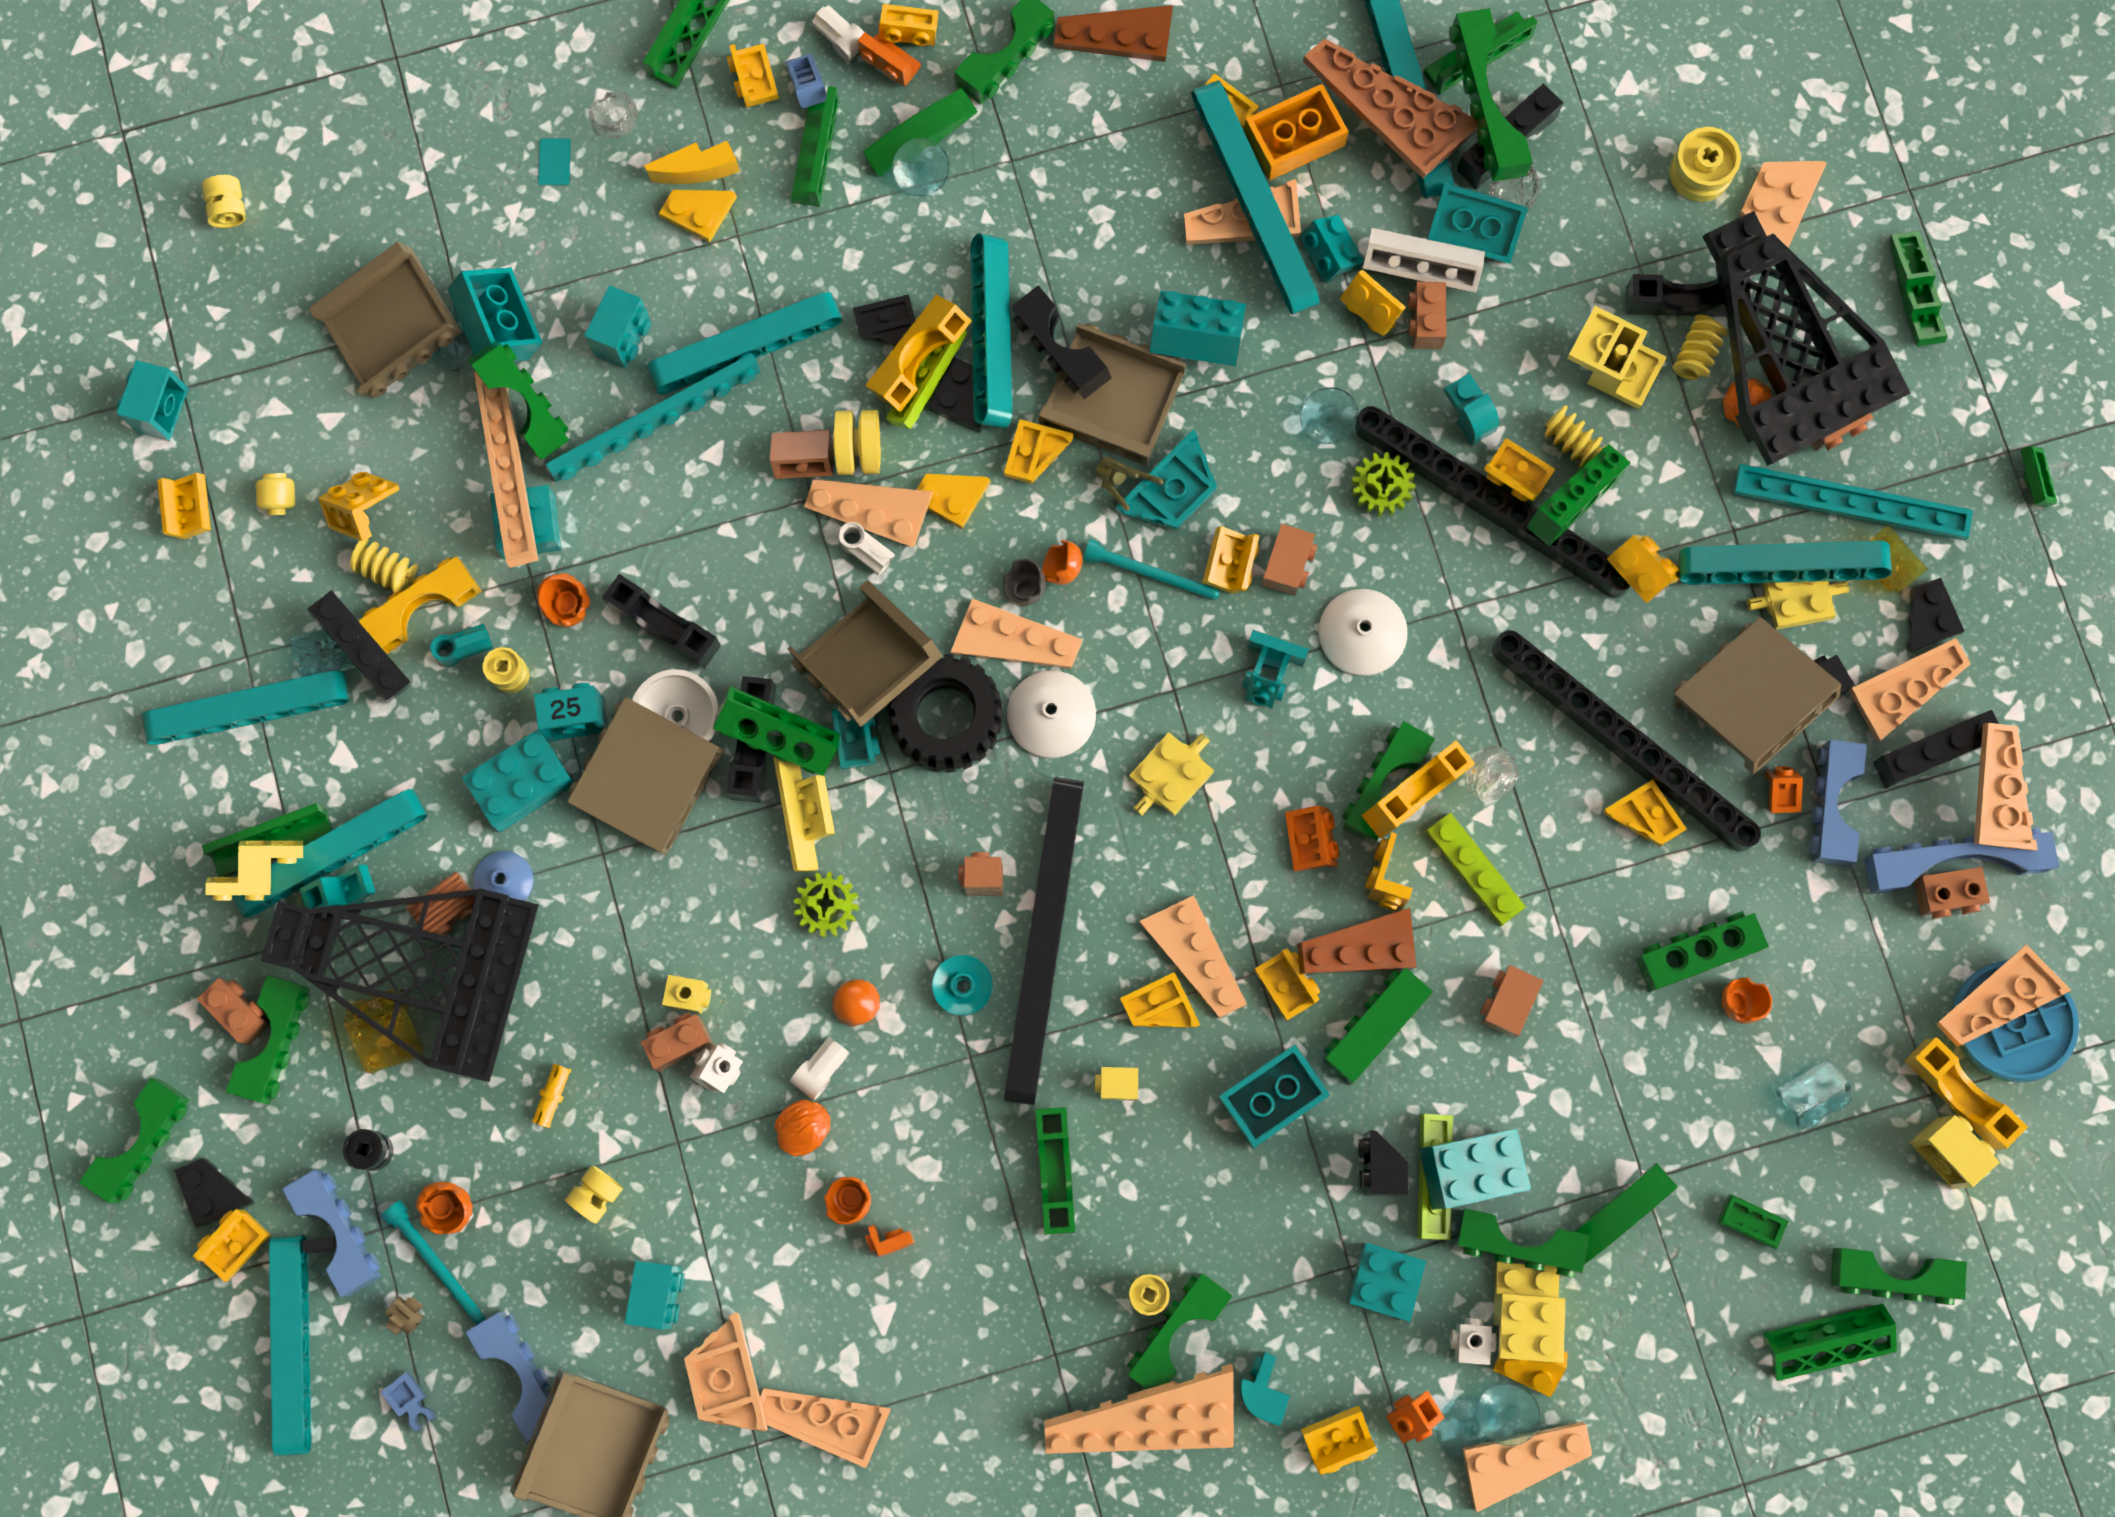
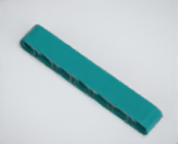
[970,233,1012,429]
[647,292,843,394]
[1679,541,1892,585]
[142,671,349,745]
[232,789,428,918]
[269,1235,312,1456]

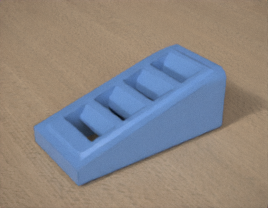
[785,54,826,108]

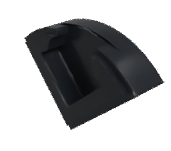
[302,1237,335,1254]

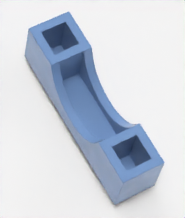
[1809,740,1867,867]
[282,1169,381,1297]
[466,1312,550,1442]

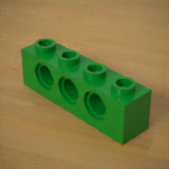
[1527,444,1631,546]
[712,686,840,776]
[1636,911,1769,992]

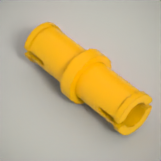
[531,1063,571,1128]

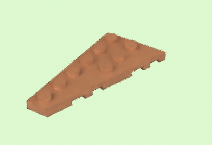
[1303,38,1478,178]

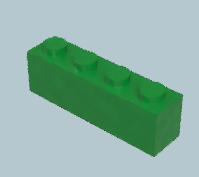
[1323,967,1433,1085]

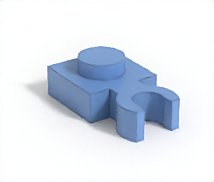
[381,1372,435,1431]

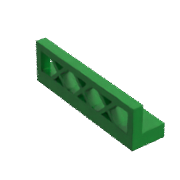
[643,0,729,89]
[1423,11,1538,95]
[791,86,840,207]
[202,803,333,877]
[1763,1304,1897,1381]

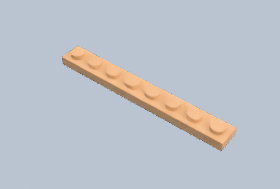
[474,372,538,568]

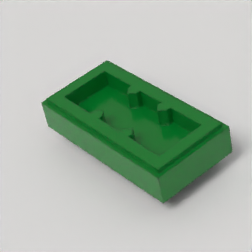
[2020,446,2057,507]
[1717,1194,1789,1250]

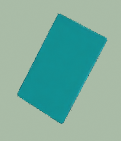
[538,138,571,185]

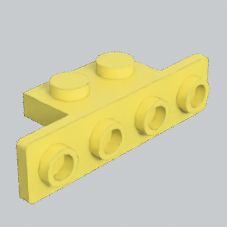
[773,757,835,872]

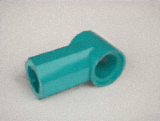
[430,623,494,667]

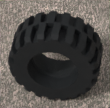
[887,654,1003,773]

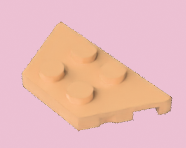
[1739,161,1827,248]
[684,1312,768,1432]

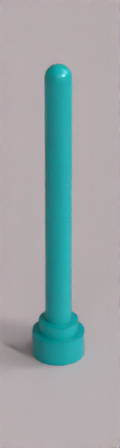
[1083,538,1220,600]
[381,1200,485,1325]

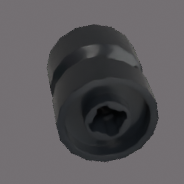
[343,1129,394,1171]

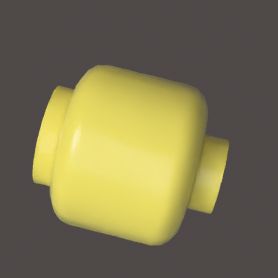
[255,473,296,515]

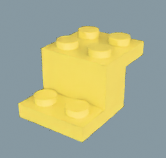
[1567,306,1667,409]
[205,841,303,901]
[1493,1262,1565,1363]

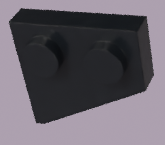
[853,294,915,346]
[929,357,982,433]
[174,1158,254,1228]

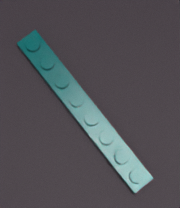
[546,353,761,482]
[1733,464,1973,541]

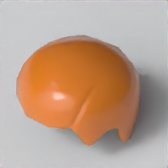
[1042,540,1083,585]
[1721,977,1772,1024]
[832,979,880,1027]
[824,1177,871,1224]

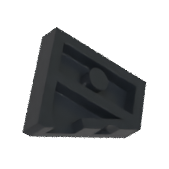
[1907,578,1965,653]

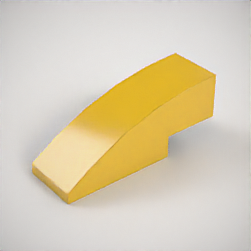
[644,141,740,184]

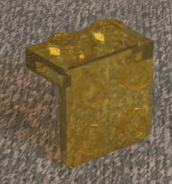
[344,988,423,1073]

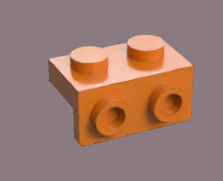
[858,32,921,87]

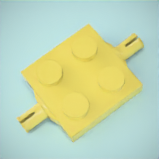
[1747,581,1849,630]
[1129,732,1214,816]

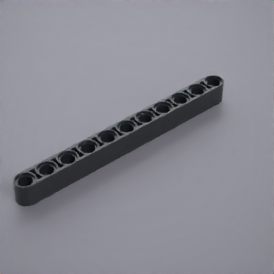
[1355,406,1631,598]
[1492,630,1761,852]
[1004,777,1084,1105]

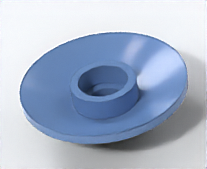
[473,851,533,901]

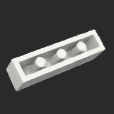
[1363,228,1485,293]

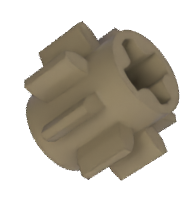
[384,1297,424,1335]

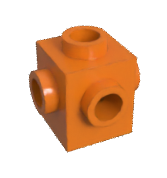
[1386,1390,1445,1444]

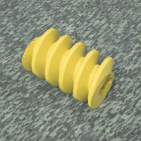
[1672,315,1728,381]
[1543,405,1607,469]
[350,538,418,593]

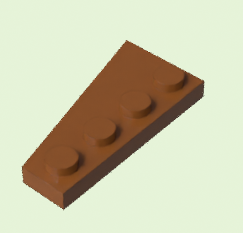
[1054,5,1173,62]
[1297,908,1417,974]

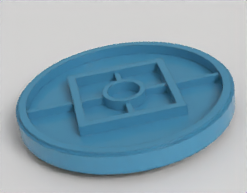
[1952,961,2079,1083]

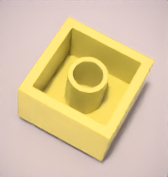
[1910,1115,2000,1189]

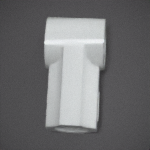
[812,5,864,62]
[839,522,895,575]
[790,1037,850,1101]

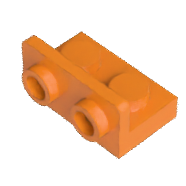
[1285,805,1340,872]

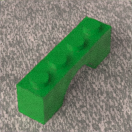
[954,0,1055,104]
[468,340,569,460]
[1341,721,1435,846]
[226,975,310,1105]
[79,1078,191,1204]
[1035,1107,1076,1235]
[1458,1209,1589,1278]
[1831,1248,1967,1305]
[1126,1273,1232,1389]

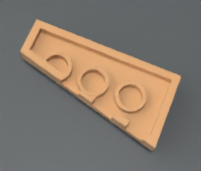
[804,479,934,547]
[951,599,1082,669]
[1139,895,1247,1018]
[1936,944,2071,1047]
[1462,1422,1592,1512]

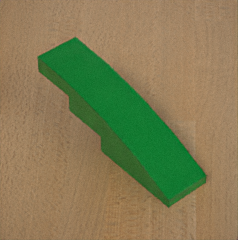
[862,88,978,176]
[1890,231,1948,347]
[1573,1163,1678,1265]

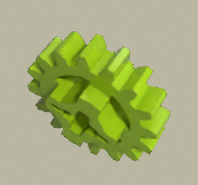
[1351,452,1416,517]
[793,871,860,938]

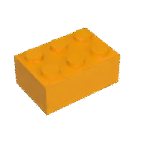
[1244,83,1349,181]

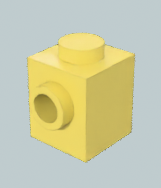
[662,975,711,1014]
[1095,1067,1138,1101]

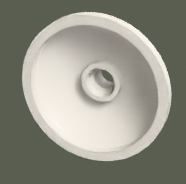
[1318,589,1407,676]
[632,669,719,742]
[1007,670,1096,759]

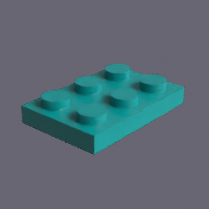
[1427,183,1529,264]

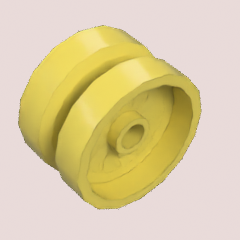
[1669,127,1741,202]
[833,410,881,475]

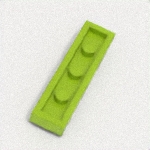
[885,330,968,430]
[1426,812,1526,926]
[1417,1114,1453,1240]

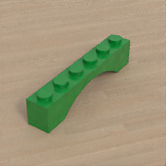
[1449,8,1533,182]

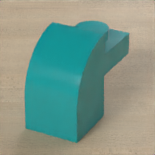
[1443,373,1499,446]
[300,864,376,909]
[1239,1352,1290,1426]

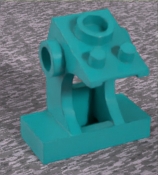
[1242,630,1309,709]

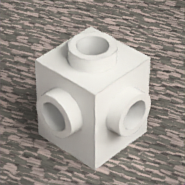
[689,1044,743,1093]
[1450,1318,1497,1365]

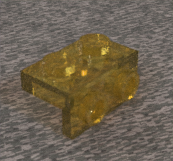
[1869,524,1928,593]

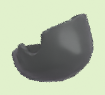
[1003,559,1046,607]

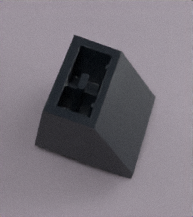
[1358,1130,1409,1196]

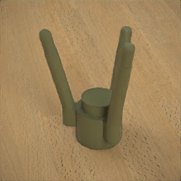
[1096,457,1163,511]

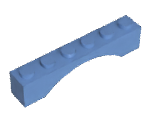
[1864,828,2059,894]

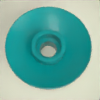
[932,955,993,1016]

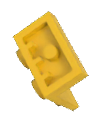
[318,472,400,542]

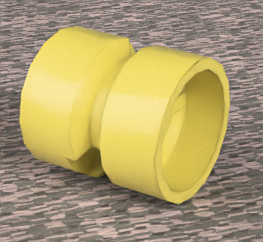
[201,175,246,228]
[483,647,530,694]
[565,1165,623,1224]
[1128,1274,1170,1316]

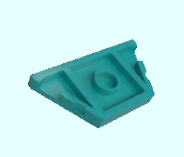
[1116,429,1217,531]

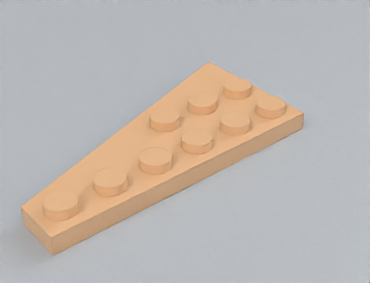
[1044,1363,1234,1454]

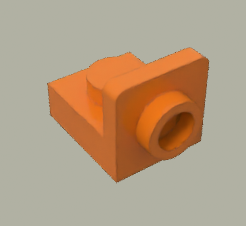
[1765,766,1803,813]
[865,1225,915,1257]

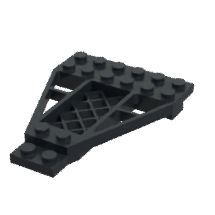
[1702,211,1911,466]
[261,888,539,1082]

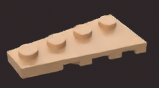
[1184,179,1301,245]
[1849,638,1971,743]
[1974,723,2038,851]
[760,1388,892,1468]

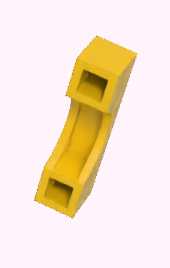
[865,294,972,412]
[359,556,482,654]
[1361,740,1475,839]
[1904,1037,2028,1150]

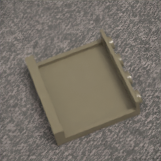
[308,241,462,398]
[1039,323,1186,466]
[787,580,943,727]
[1674,617,1841,775]
[567,697,724,855]
[510,1369,670,1517]

